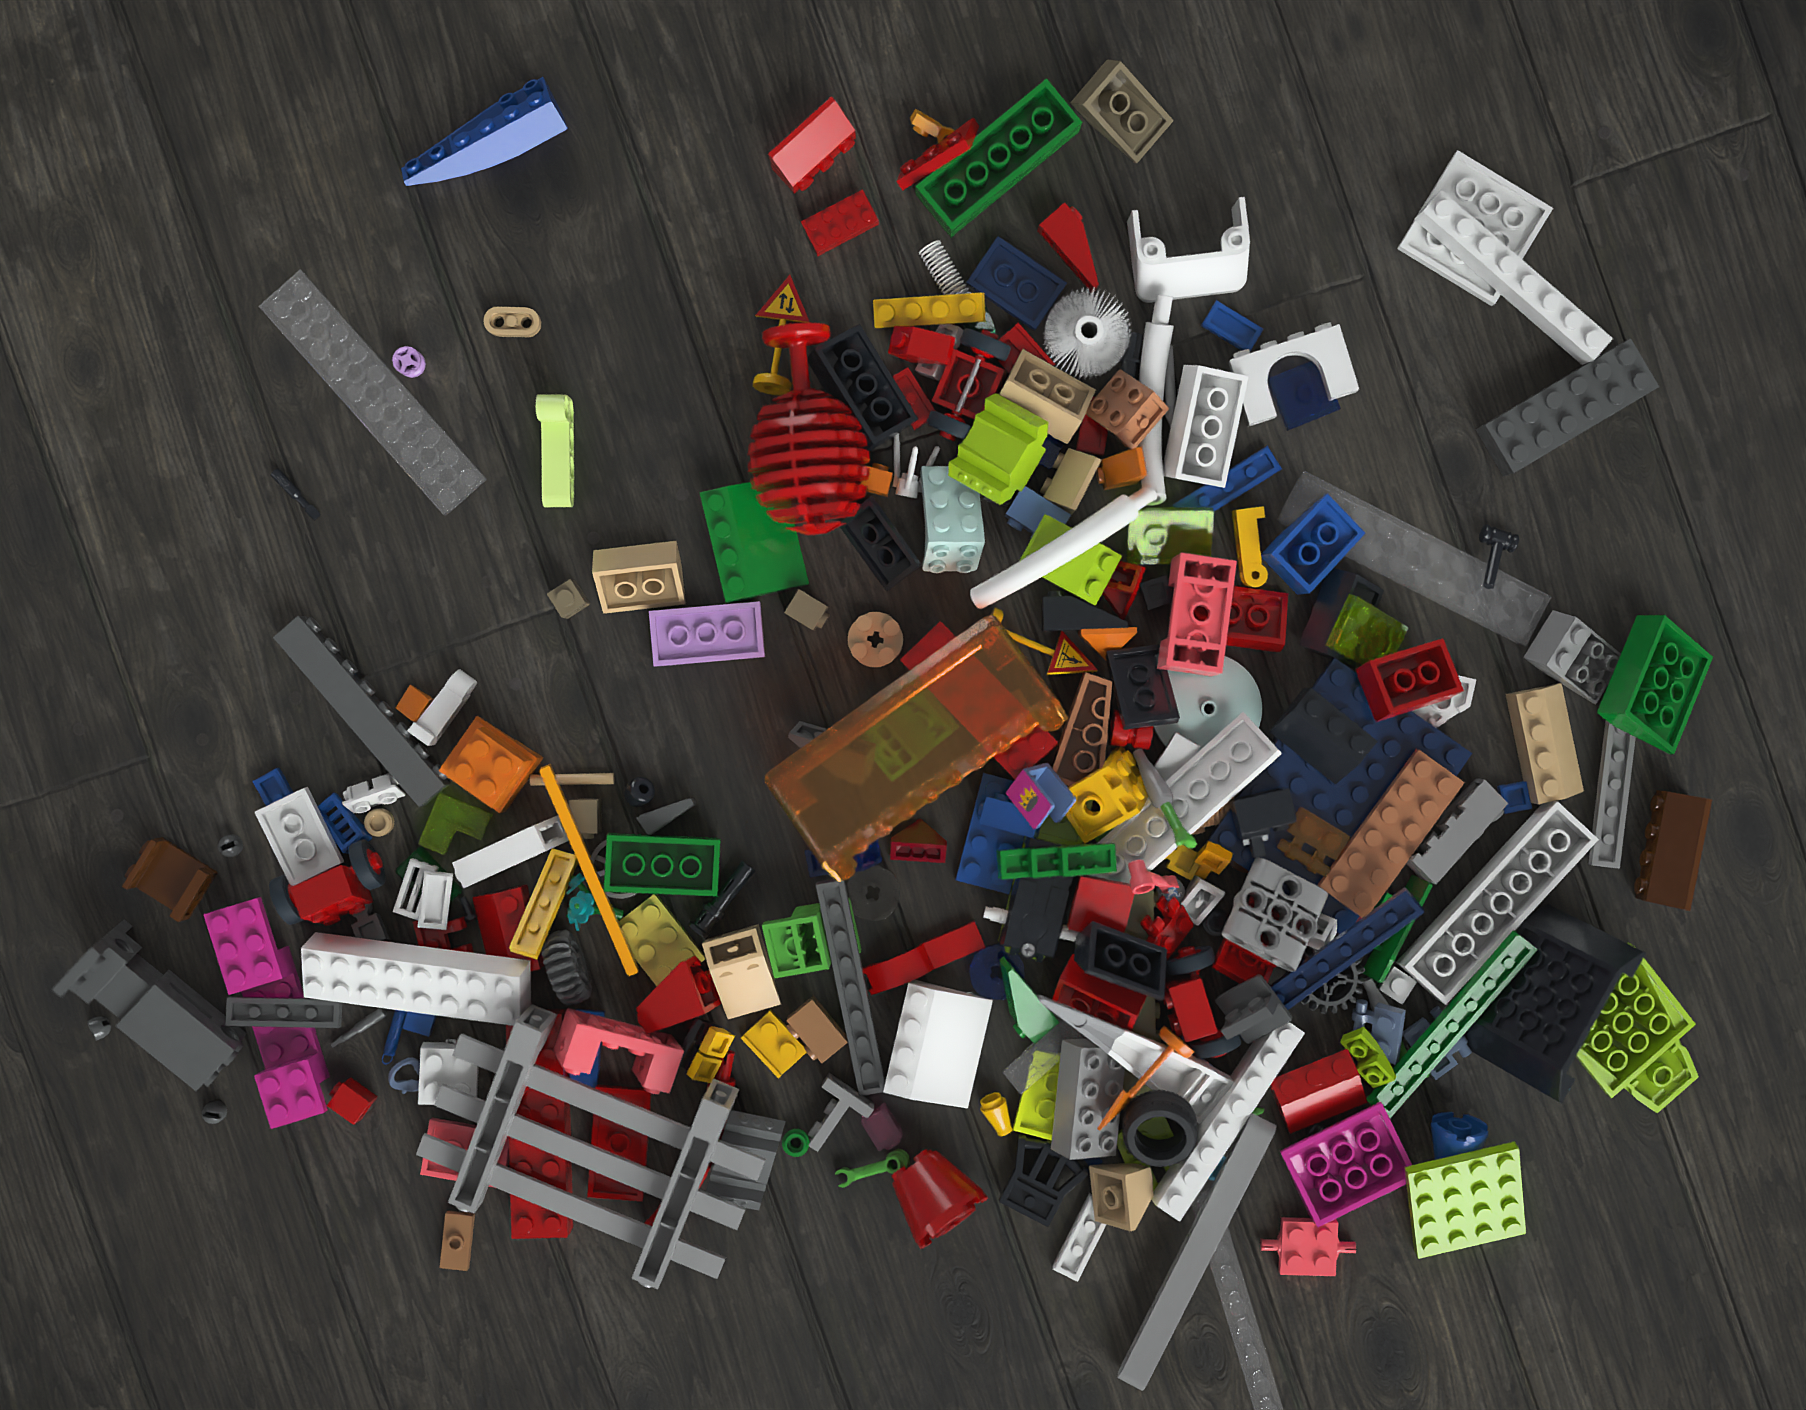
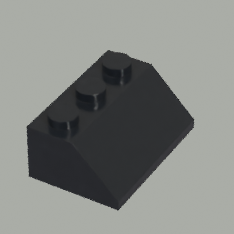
[1299,568,1384,668]
[1269,688,1378,784]
[1074,921,1167,1000]

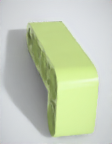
[536,394,574,507]

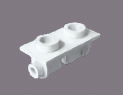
[342,773,406,813]

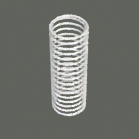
[919,240,971,295]

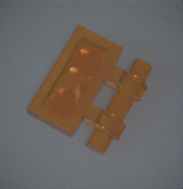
[1277,807,1351,877]

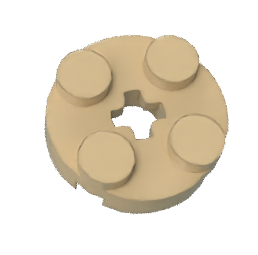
[848,612,903,667]

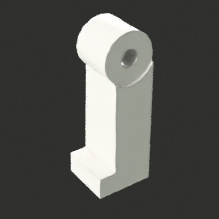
[407,669,477,746]

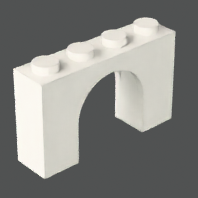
[1228,322,1359,427]

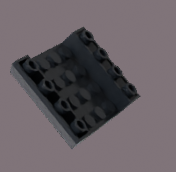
[1467,905,1646,1104]

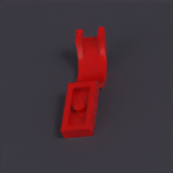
[862,921,985,995]

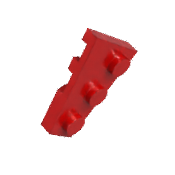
[896,117,979,191]

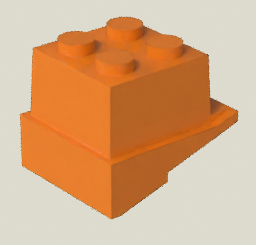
[438,716,543,813]

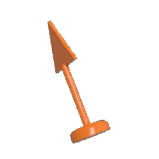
[1097,1025,1194,1131]

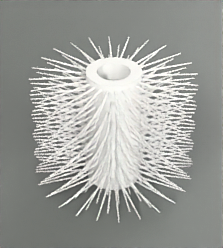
[1043,289,1132,380]

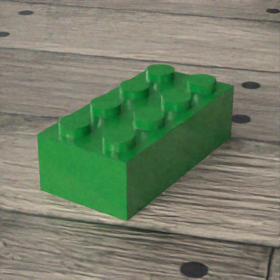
[604,833,720,896]

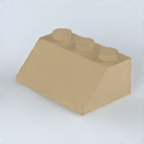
[999,349,1095,444]
[592,541,686,614]

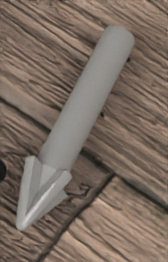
[1164,345,1176,427]

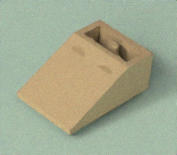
[702,924,781,1019]

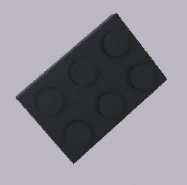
[1105,644,1180,730]

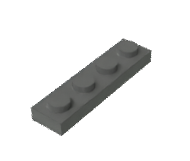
[225,997,342,1028]

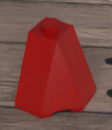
[636,956,722,1034]

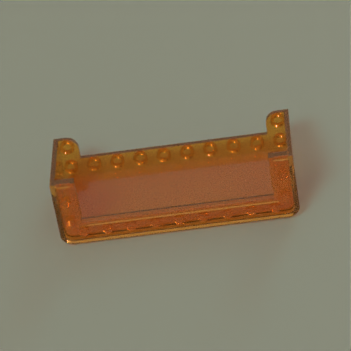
[764,615,1068,883]

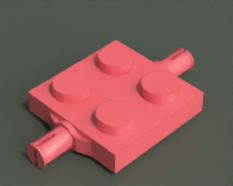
[1260,1217,1356,1276]

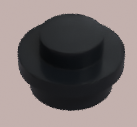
[1202,908,1229,936]

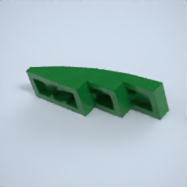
[997,843,1117,879]

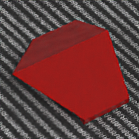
[1102,561,1145,620]

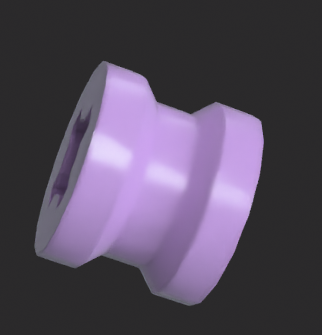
[392,346,426,378]

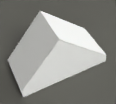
[1180,875,1225,926]

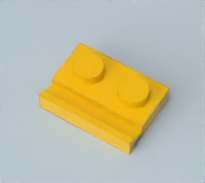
[741,1009,806,1079]

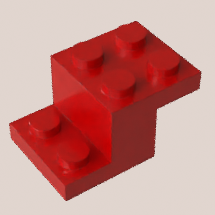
[1212,896,1302,984]

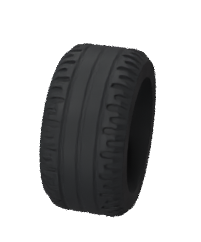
[1122,1090,1198,1167]

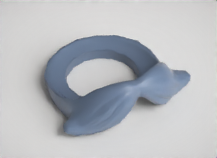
[388,1058,420,1094]

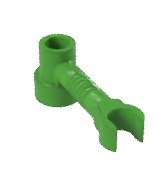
[835,1149,910,1188]

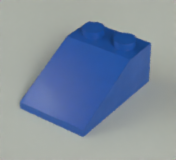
[1261,493,1365,595]

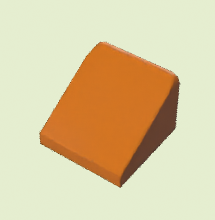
[396,685,434,722]

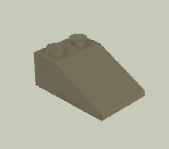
[1070,60,1174,163]

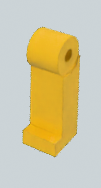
[1232,506,1268,587]

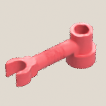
[1128,860,1179,894]

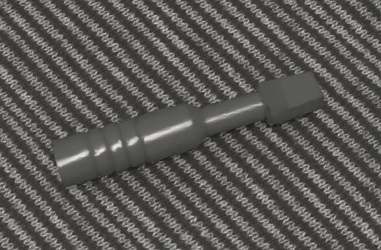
[330,1008,387,1048]

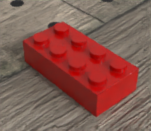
[801,189,879,256]

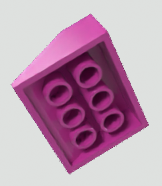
[1280,1102,1412,1227]

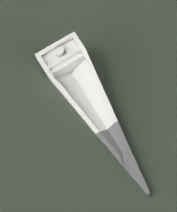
[1037,995,1234,1124]

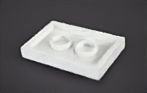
[255,787,344,886]

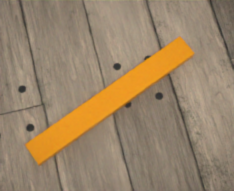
[539,763,638,976]

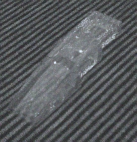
[1002,1018,1085,1094]

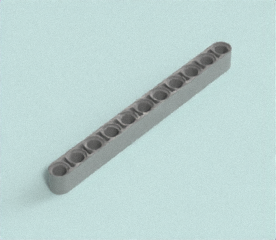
[1117,1113,1277,1391]

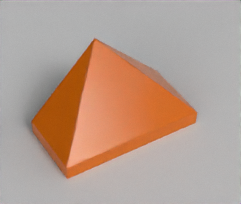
[1078,627,1137,660]

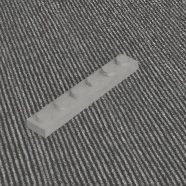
[1588,720,1636,869]

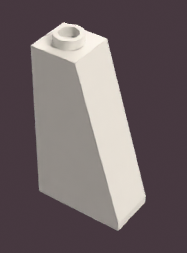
[452,815,569,888]

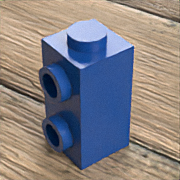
[978,793,1041,838]

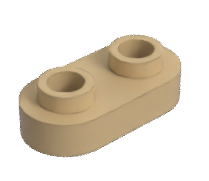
[484,307,541,337]

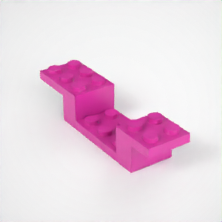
[204,897,330,1129]

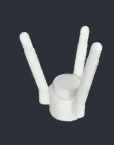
[892,434,940,499]

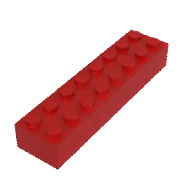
[506,1009,573,1239]

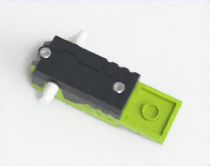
[983,800,1093,963]

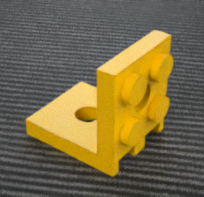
[1065,746,1148,844]

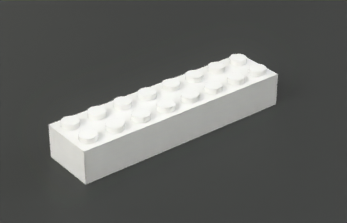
[1396,801,1599,1005]
[301,932,531,1026]

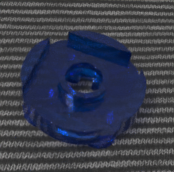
[969,943,1025,1000]

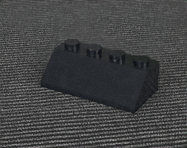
[807,324,918,451]

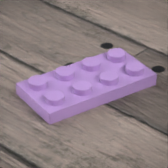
[649,601,765,667]

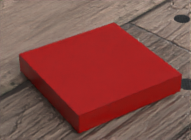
[1067,875,1134,933]

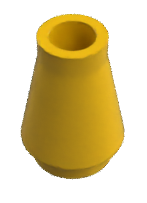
[980,1092,1013,1136]

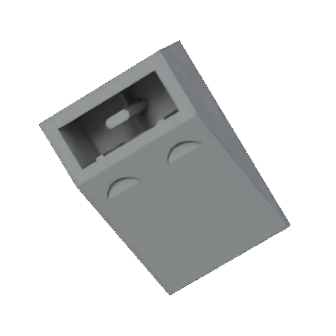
[1524,610,1621,704]

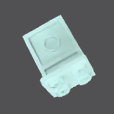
[920,466,985,573]

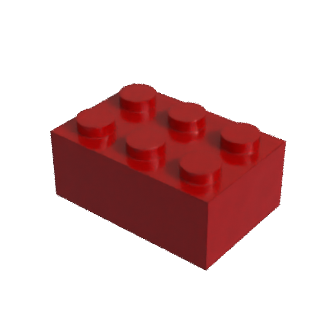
[1356,638,1464,722]

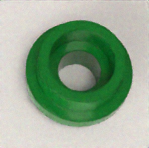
[782,1128,810,1157]

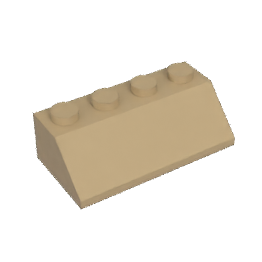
[1506,683,1584,804]

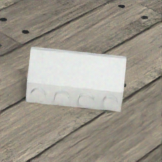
[1163,365,1249,488]

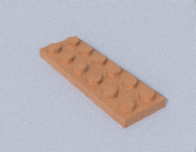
[1317,749,1464,918]

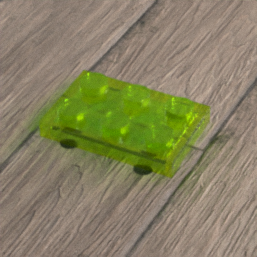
[1126,507,1214,564]
[1325,594,1409,666]

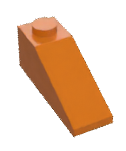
[1096,446,1147,490]

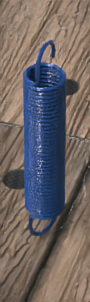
[382,1010,407,1064]

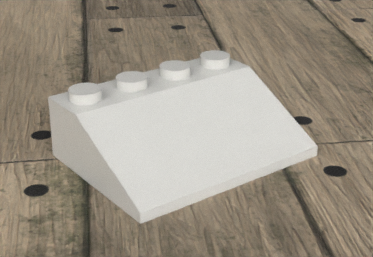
[883,980,993,1108]

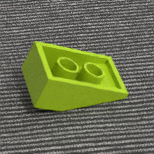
[1020,514,1122,606]

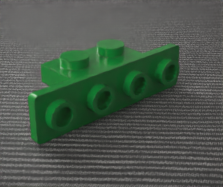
[1363,875,1433,983]

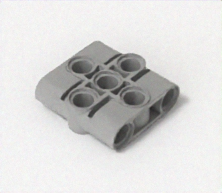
[1222,858,1328,972]

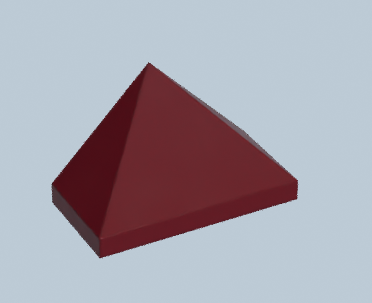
[890,818,947,863]

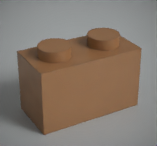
[786,995,848,1063]

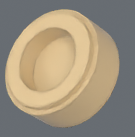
[364,808,394,837]

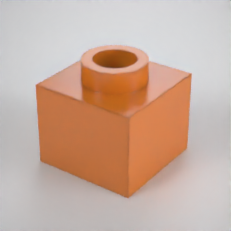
[861,463,893,497]

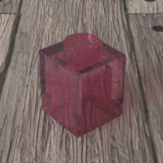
[861,1103,903,1151]

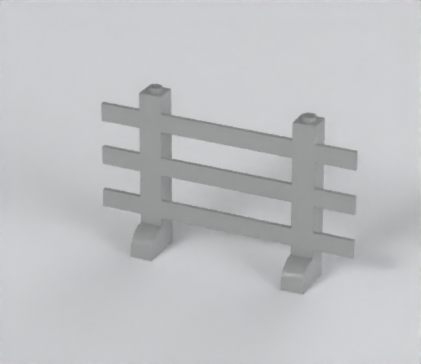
[416,1004,766,1289]

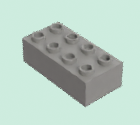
[1051,1038,1125,1160]

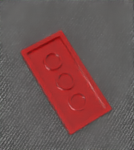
[587,1085,652,1201]

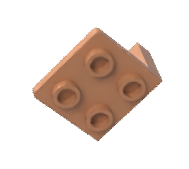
[1085,370,1169,450]

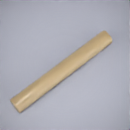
[530,773,614,786]

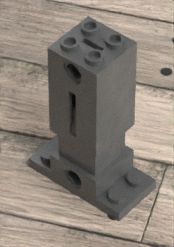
[52,920,247,1091]

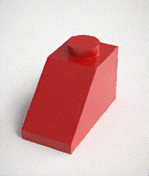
[888,326,956,365]

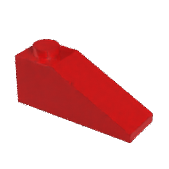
[1038,202,1099,293]

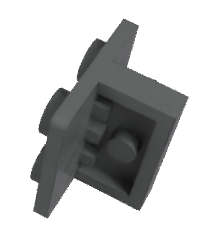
[1215,974,1292,1044]

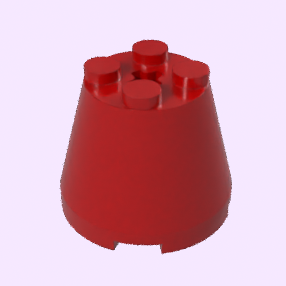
[891,1149,988,1249]

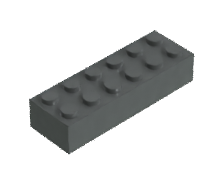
[1475,338,1659,477]

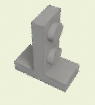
[808,1073,874,1152]

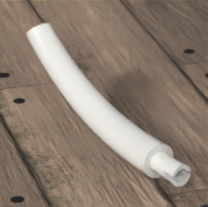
[1138,294,1174,506]
[970,484,1157,609]

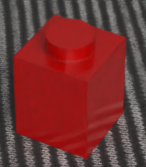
[327,1078,378,1125]

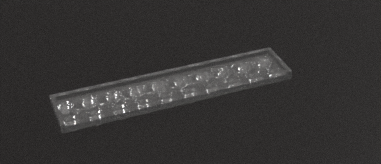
[259,270,487,516]
[1277,471,1552,646]

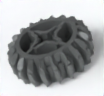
[542,929,592,1006]
[1299,946,1365,1014]

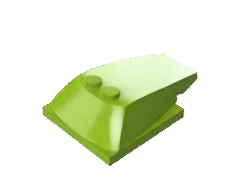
[1576,943,1699,1113]

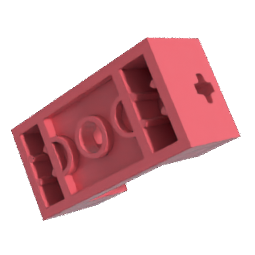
[1157,553,1237,677]
[553,1008,684,1094]

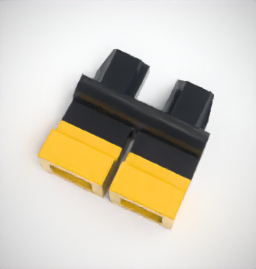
[677,1018,735,1083]

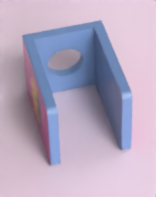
[1006,763,1076,829]

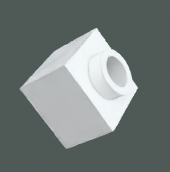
[1299,913,1337,950]

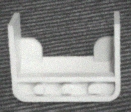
[1127,197,1250,303]

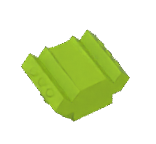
[948,393,1048,505]

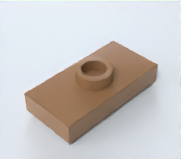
[440,1211,475,1271]

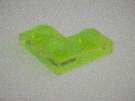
[418,792,493,855]

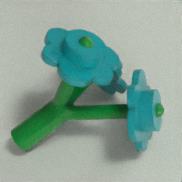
[566,873,623,931]

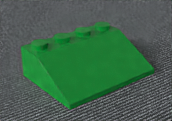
[700,482,809,603]
[1597,615,1713,754]

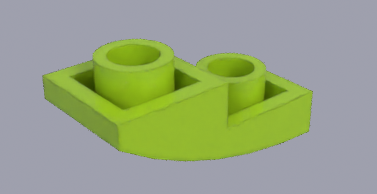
[1340,1027,1396,1088]

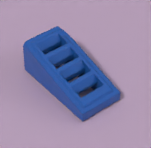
[318,793,372,854]

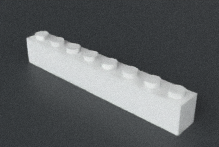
[1414,190,1613,365]
[1151,1022,1305,1221]

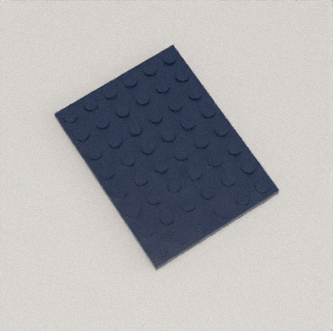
[1206,658,1472,934]

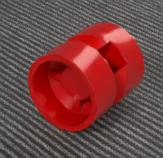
[1109,709,1153,750]

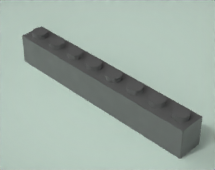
[273,616,451,807]

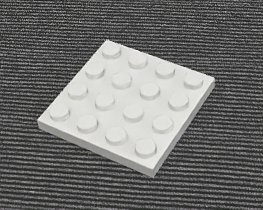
[1397,151,1553,306]

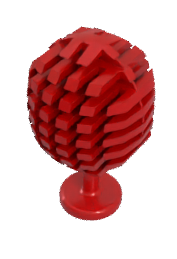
[748,323,870,535]

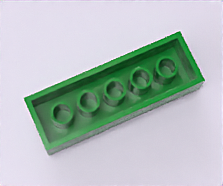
[916,78,1082,238]

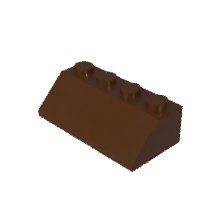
[1634,790,1712,911]

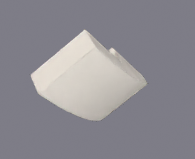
[1154,732,1200,782]

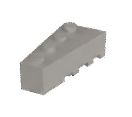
[1406,778,1508,884]

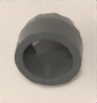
[218,834,243,857]
[87,1016,112,1041]
[202,1100,227,1124]

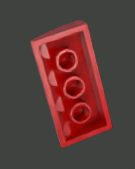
[1193,586,1288,652]

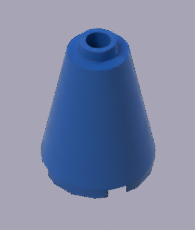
[1431,1112,1489,1160]

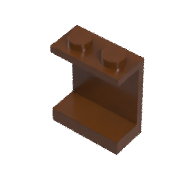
[122,837,218,922]

